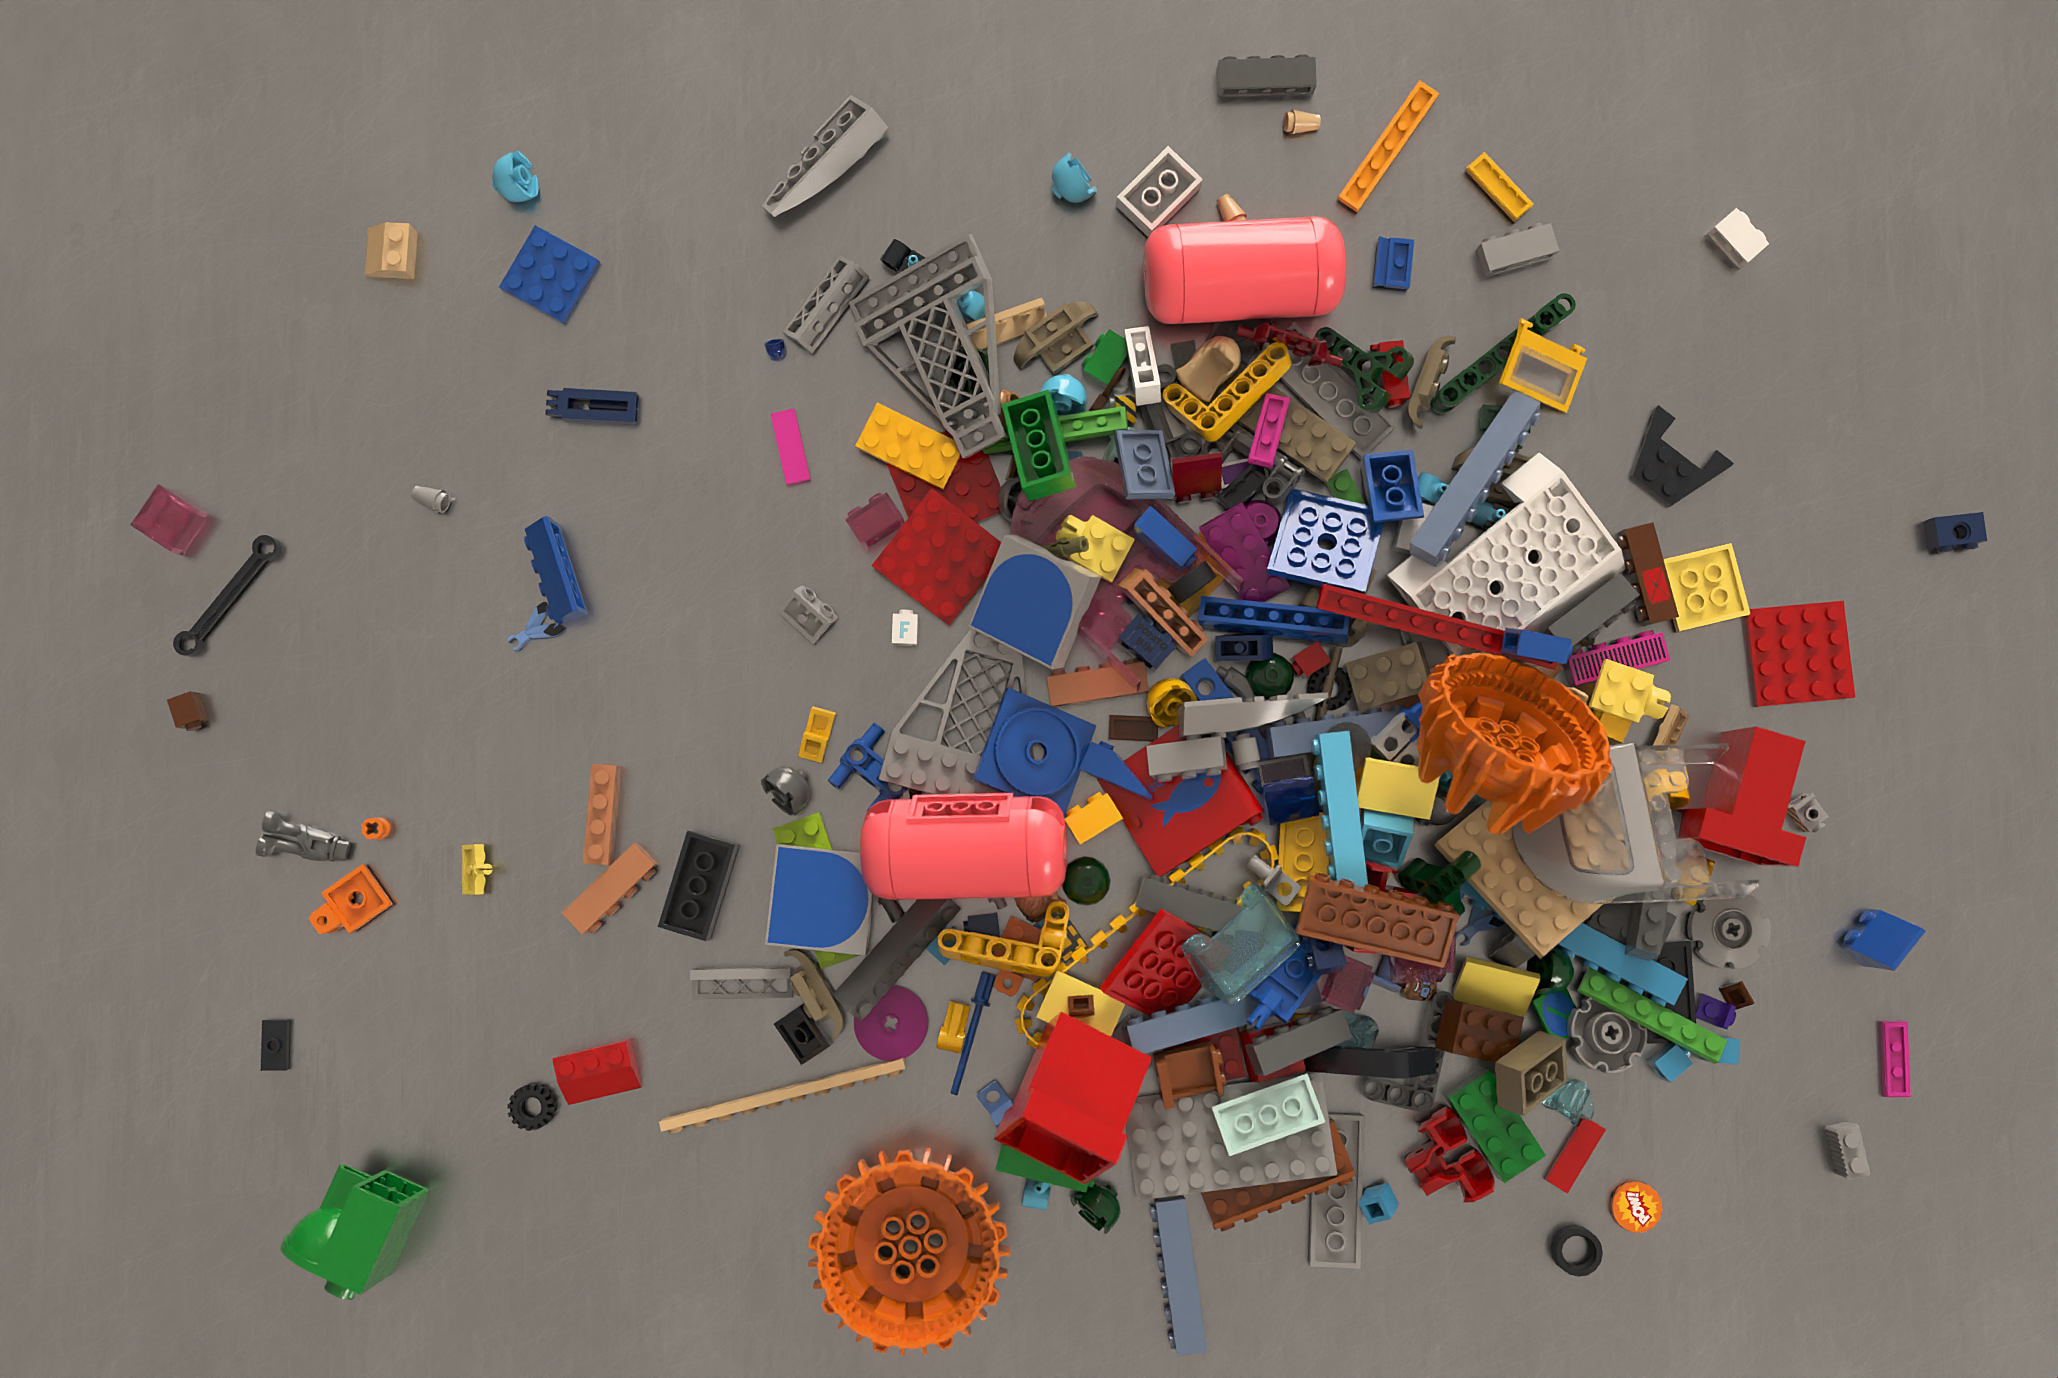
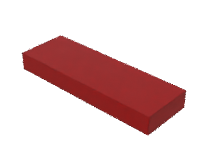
[1544,1115,1606,1194]

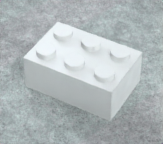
[1116,146,1203,237]

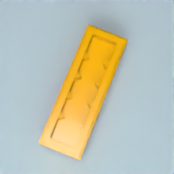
[1465,152,1534,222]

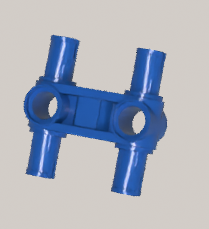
[828,723,907,812]

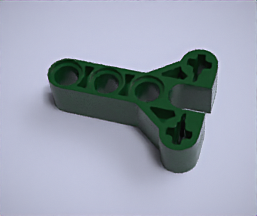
[1315,327,1414,413]
[1398,851,1481,917]

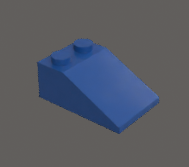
[1361,450,1424,523]
[1841,909,1926,971]

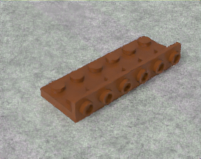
[1295,873,1459,968]
[1201,1120,1356,1232]

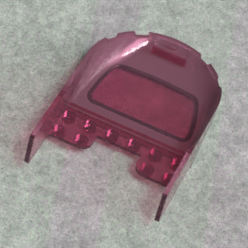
[1010,457,1244,691]

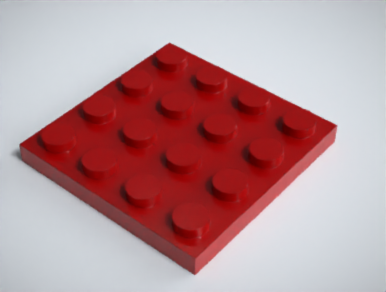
[886,430,1001,523]
[871,488,1001,626]
[1744,601,1855,707]
[1099,909,1231,1017]

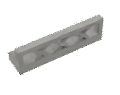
[782,255,870,354]
[690,967,793,999]

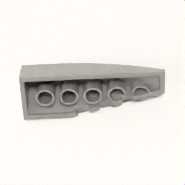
[761,95,889,216]
[1177,693,1328,741]

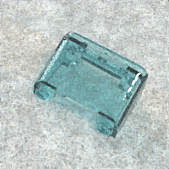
[1180,882,1300,1004]

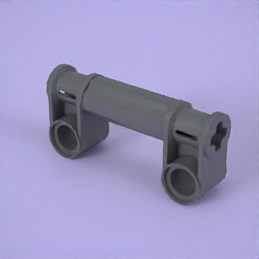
[1128,364,1202,465]
[1203,425,1305,505]

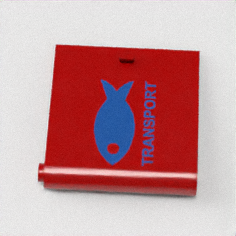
[1097,725,1265,877]

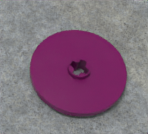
[854,985,928,1061]

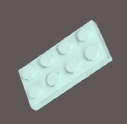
[1212,1073,1325,1156]

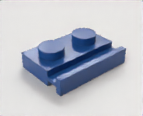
[1373,236,1414,289]

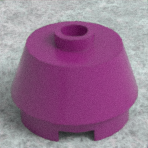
[1245,500,1282,546]

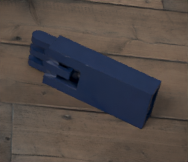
[545,388,639,425]

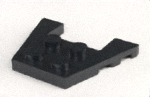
[1630,405,1734,507]

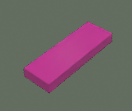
[1248,393,1290,468]
[771,408,811,486]
[1880,1021,1911,1097]

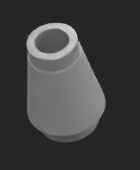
[411,486,451,513]

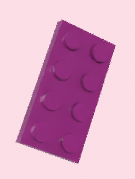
[1199,502,1291,602]

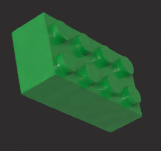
[1002,389,1076,502]
[1443,1067,1546,1183]

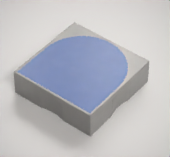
[968,535,1101,669]
[765,844,873,956]

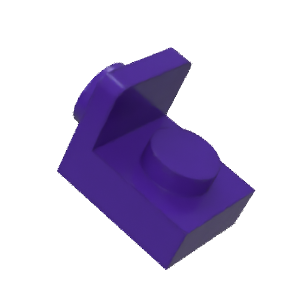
[1695,993,1736,1029]

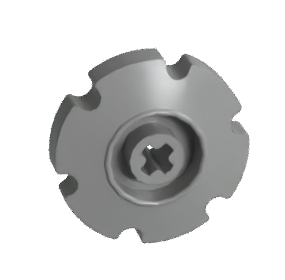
[1688,889,1771,969]
[1567,996,1647,1073]

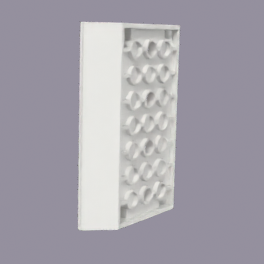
[1386,453,1626,657]

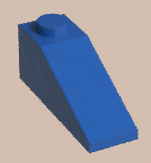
[1079,741,1153,800]

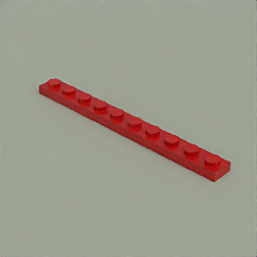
[1316,584,1557,670]

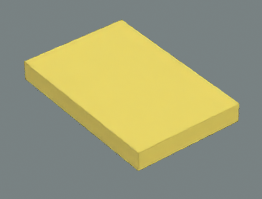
[1357,757,1440,820]
[1452,956,1540,1017]
[1036,970,1125,1037]

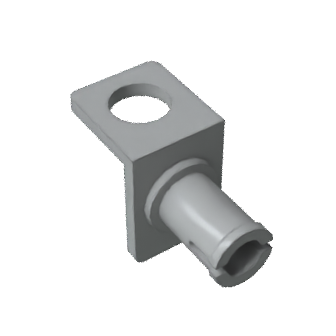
[1247,855,1301,906]

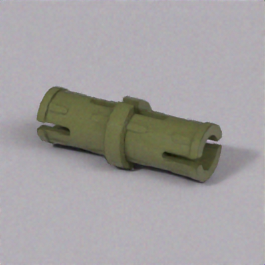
[1040,536,1089,558]

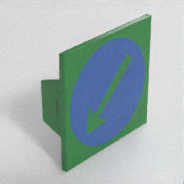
[1532,988,1577,1040]

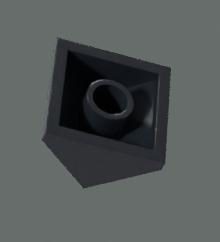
[774,1003,833,1065]

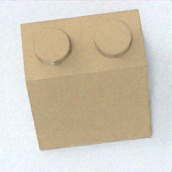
[365,222,418,279]

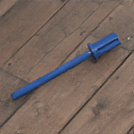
[950,971,996,1096]

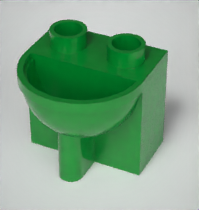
[280,1164,430,1300]

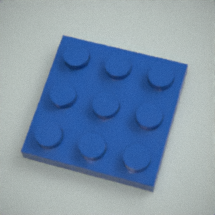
[499,225,600,324]

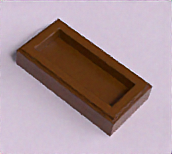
[1108,715,1158,742]

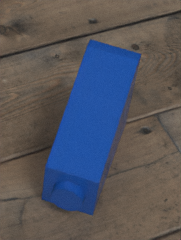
[1134,506,1198,573]
[1501,627,1572,664]

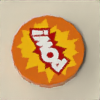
[1610,1181,1662,1233]

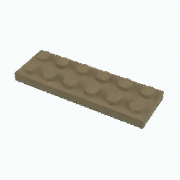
[1209,364,1357,483]

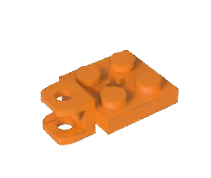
[309,864,393,934]
[993,916,1046,996]

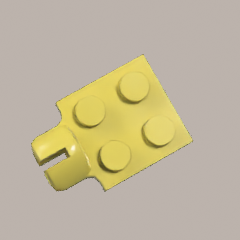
[1056,515,1135,583]
[1589,659,1671,723]

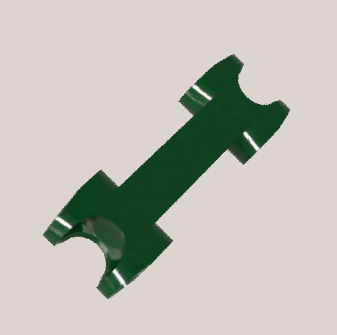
[1431,293,1576,415]

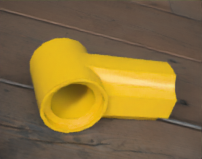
[936,1001,970,1054]

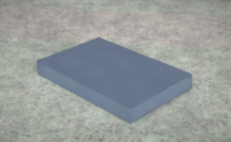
[1113,430,1175,499]

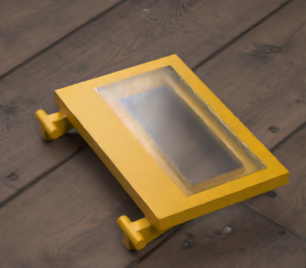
[1499,318,1587,413]

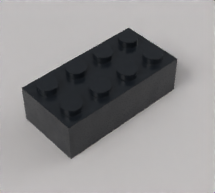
[658,830,739,941]

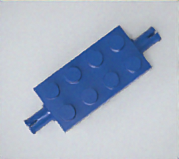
[1245,922,1343,1031]

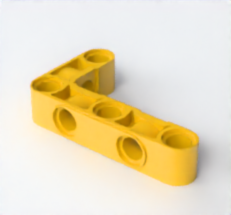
[938,901,1069,977]

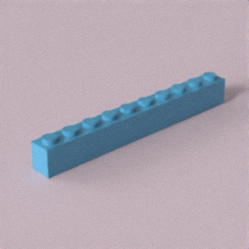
[1460,881,1688,1007]

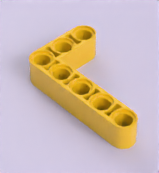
[1163,342,1292,442]

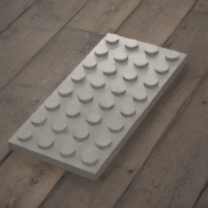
[1126,1073,1337,1200]

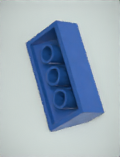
[524,516,588,624]

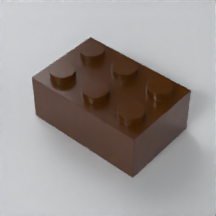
[1435,999,1524,1063]

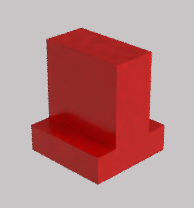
[1675,726,1806,867]
[994,1012,1152,1185]

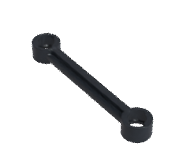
[173,535,282,657]

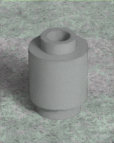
[1231,733,1260,771]

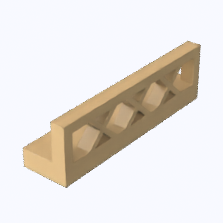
[951,297,1047,351]

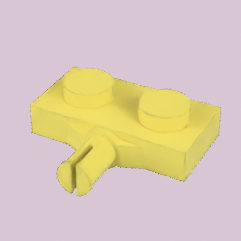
[462,844,492,895]

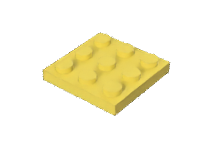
[1664,543,1750,632]

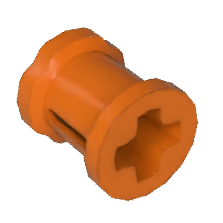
[361,818,391,840]

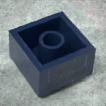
[1116,614,1176,673]

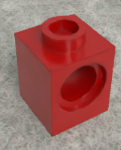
[1290,641,1331,679]

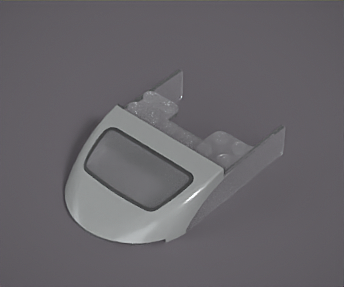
[1511,743,1760,904]

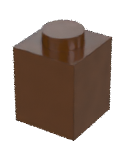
[167,691,209,731]

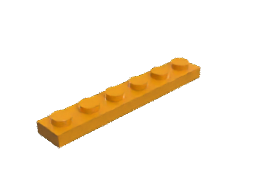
[1337,80,1440,212]

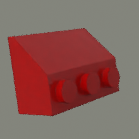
[552,1039,642,1105]

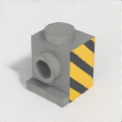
[1109,385,1136,424]
[1787,793,1829,833]

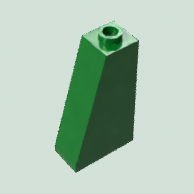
[995,1144,1095,1193]

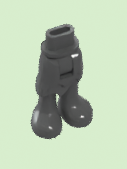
[256,810,350,862]

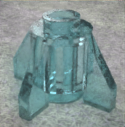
[1335,1013,1379,1048]
[1544,1079,1595,1125]

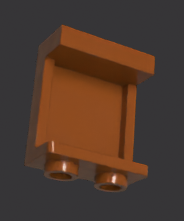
[1153,1040,1226,1109]

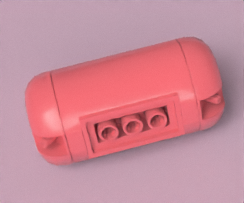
[1143,216,1346,324]
[860,793,1067,900]

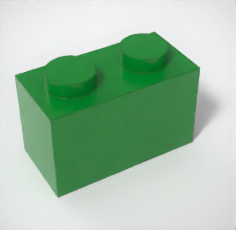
[1081,329,1128,389]

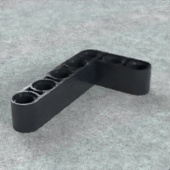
[1303,1046,1436,1079]

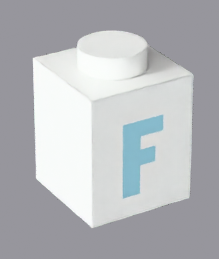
[892,610,919,646]

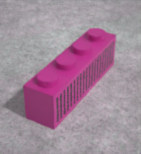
[1562,630,1671,687]

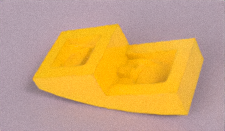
[798,706,836,763]

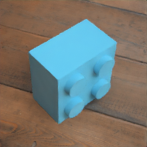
[1360,809,1414,868]

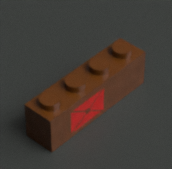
[1617,522,1679,627]

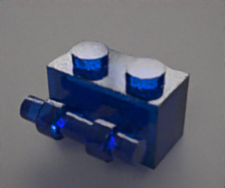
[1262,775,1319,825]

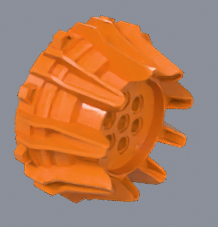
[1417,653,1613,835]
[808,1148,1010,1356]

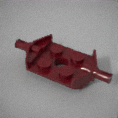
[1237,322,1343,368]

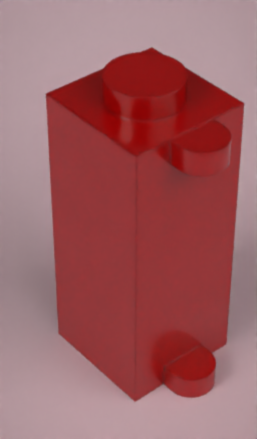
[1370,340,1410,408]

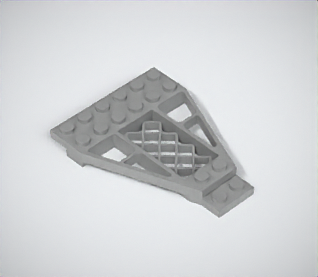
[848,234,1007,458]
[878,628,1034,795]

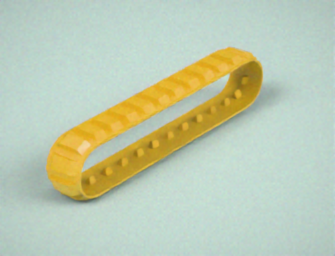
[1015,827,1279,1049]

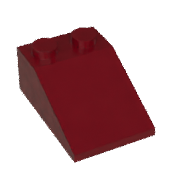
[1170,452,1222,504]

